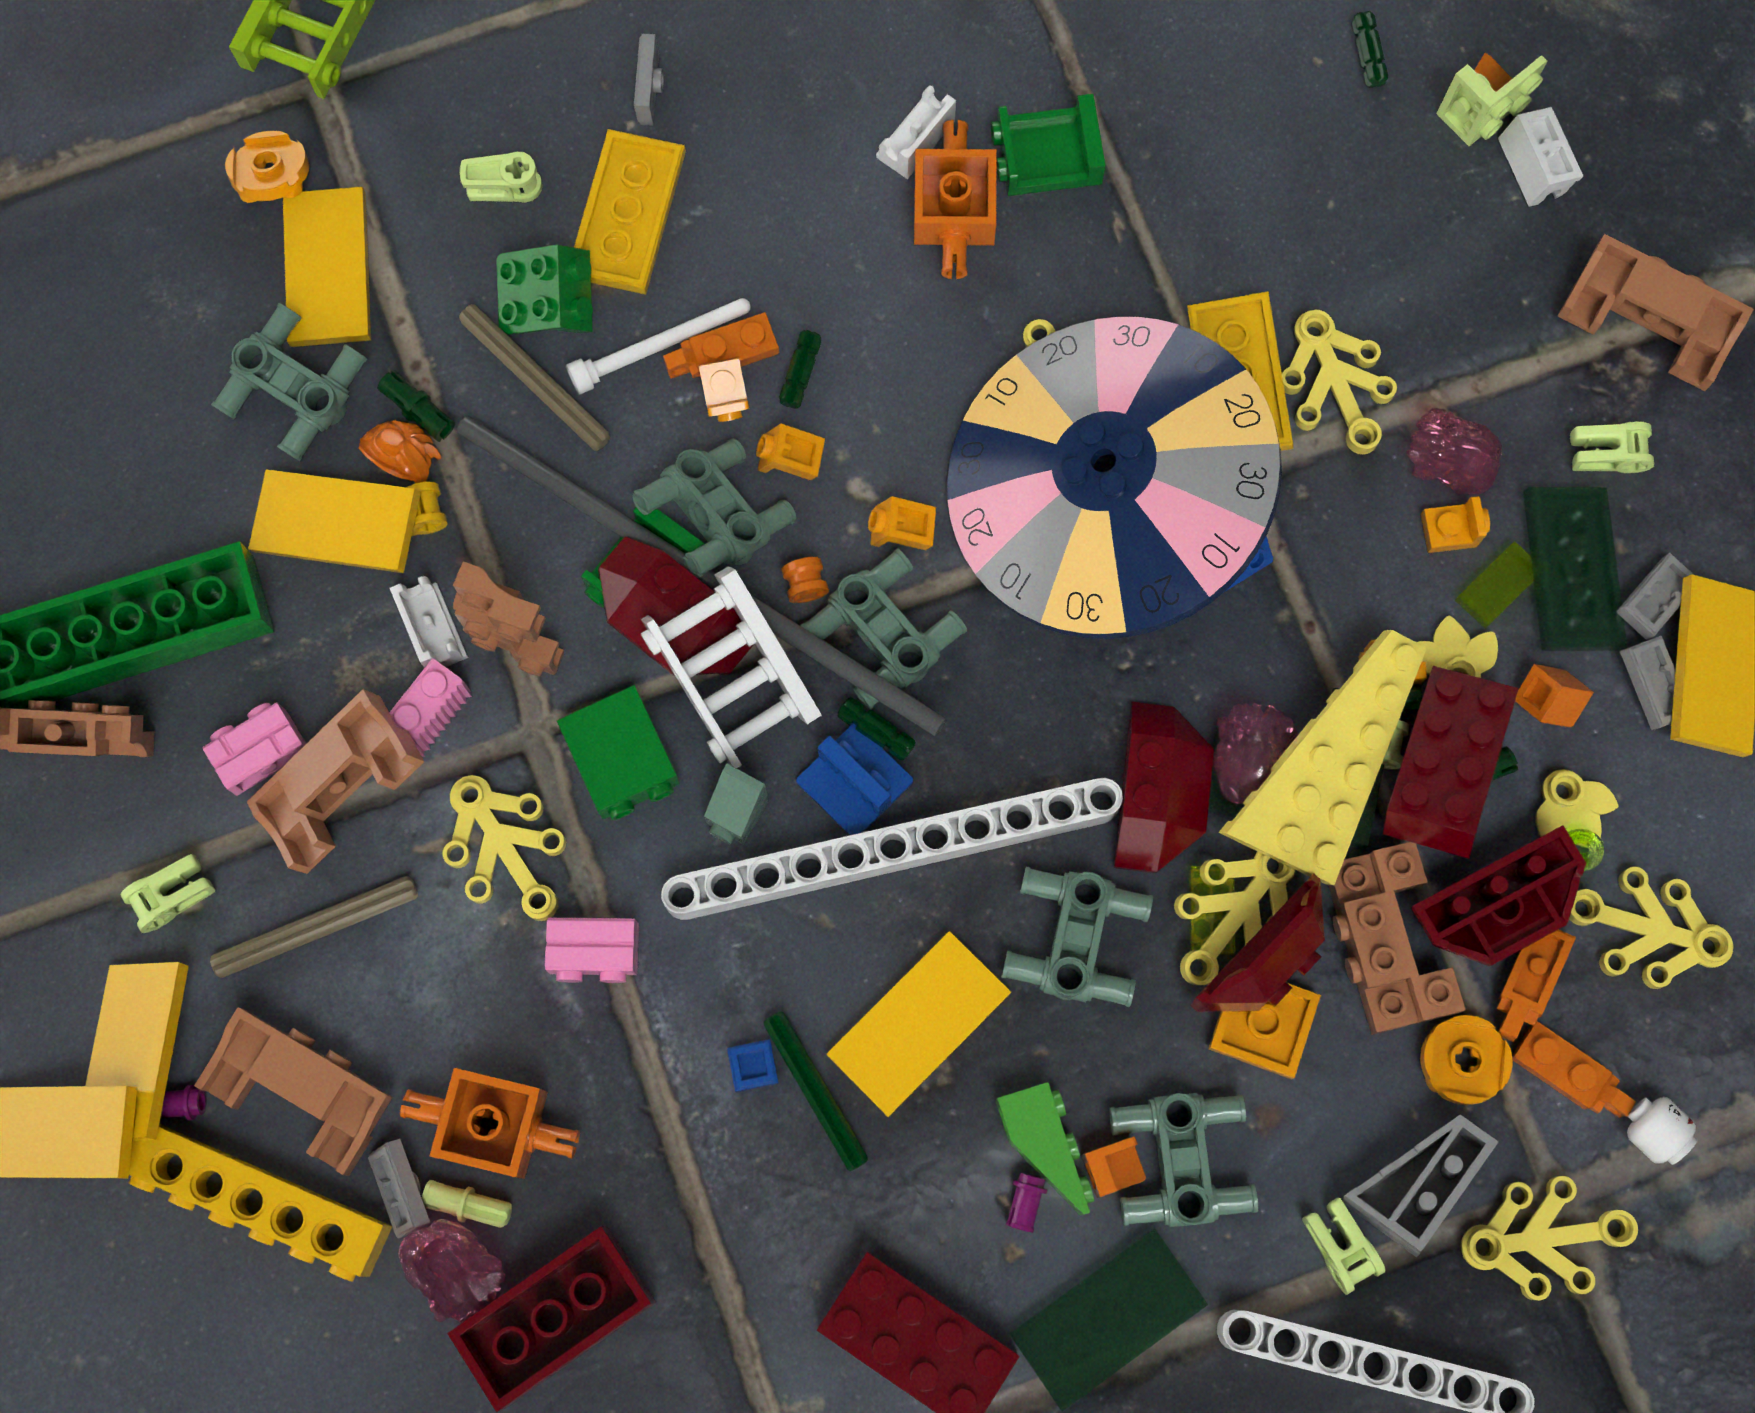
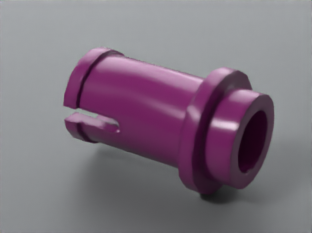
[160,1085,206,1120]
[1006,1172,1048,1233]

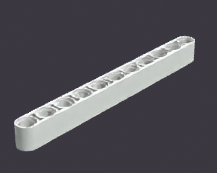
[661,778,1123,920]

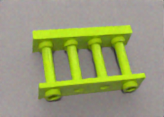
[229,0,375,99]

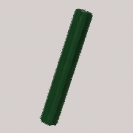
[764,1012,868,1171]

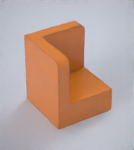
[1515,664,1594,727]
[1081,1136,1146,1198]

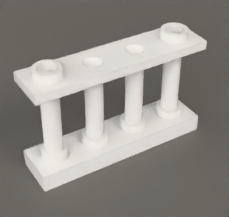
[640,566,822,768]

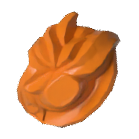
[358,420,442,483]

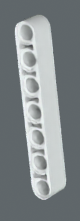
[1217,1310,1534,1413]

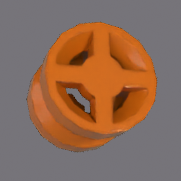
[781,557,829,603]

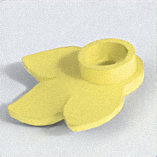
[1417,615,1498,678]
[1535,769,1619,849]

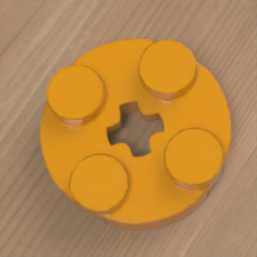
[225,131,309,203]
[1420,1015,1513,1105]

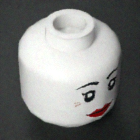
[1627,1097,1697,1165]

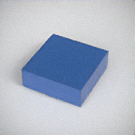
[727,1039,779,1092]

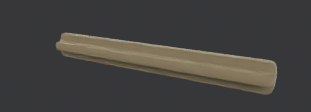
[459,304,610,451]
[210,876,418,978]

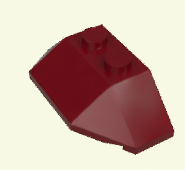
[598,537,754,676]
[1114,702,1214,873]
[1411,825,1586,967]
[1190,873,1325,1012]

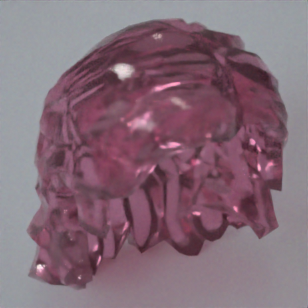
[1406,408,1502,495]
[1213,703,1298,803]
[398,1219,505,1323]

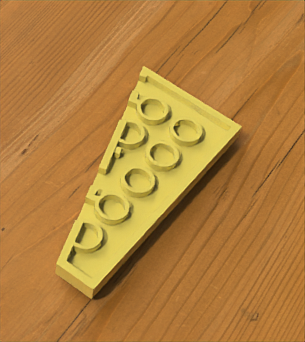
[1218,630,1427,885]

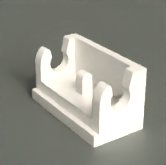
[876,85,956,179]
[1498,107,1583,207]
[390,576,468,668]

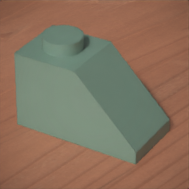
[704,763,769,845]

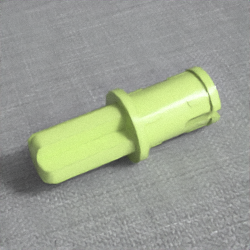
[421,1180,512,1228]

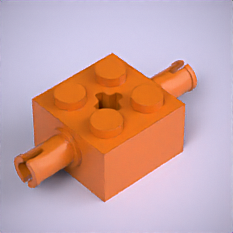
[914,120,996,279]
[400,1068,580,1179]

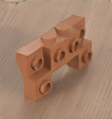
[1558,234,1754,391]
[453,561,564,676]
[247,689,425,874]
[0,700,155,757]
[1328,842,1466,1035]
[194,1007,393,1176]

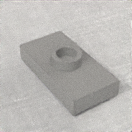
[634,34,664,126]
[1616,553,1694,640]
[1620,636,1676,730]
[368,1139,430,1238]

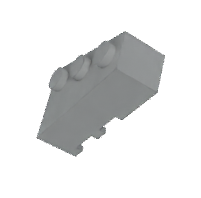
[1342,1115,1499,1258]

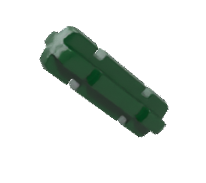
[1352,11,1388,88]
[779,330,821,409]
[837,697,916,760]

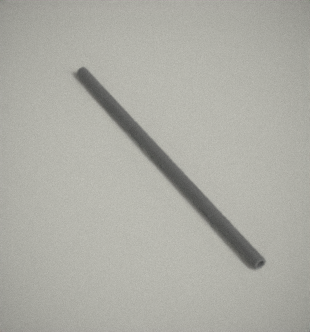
[457,416,947,737]

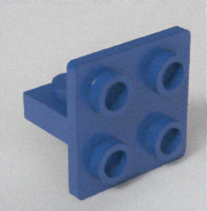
[796,724,913,836]

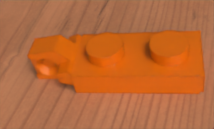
[663,312,780,379]
[1496,929,1576,1042]
[1512,1021,1636,1118]

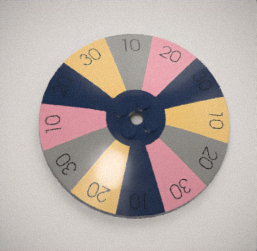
[947,317,1282,639]

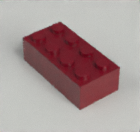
[1383,666,1519,859]
[447,1226,656,1412]
[816,1252,1020,1413]

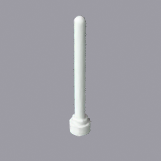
[566,298,751,395]

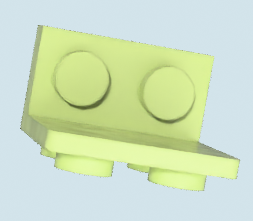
[1436,55,1548,146]

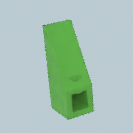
[996,1082,1094,1216]

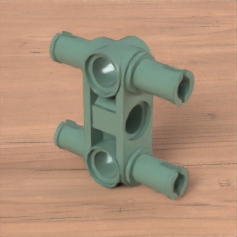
[211,303,368,461]
[632,438,796,578]
[800,549,967,709]
[1001,867,1153,1007]
[1109,1092,1258,1228]

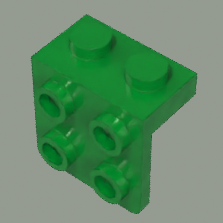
[497,245,593,335]

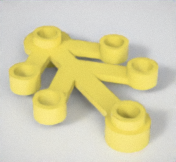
[1282,310,1397,455]
[442,775,566,921]
[1174,851,1295,985]
[1569,867,1733,989]
[1461,1176,1638,1301]

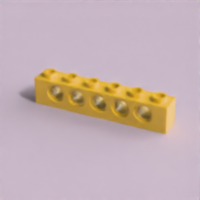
[128,1124,392,1282]

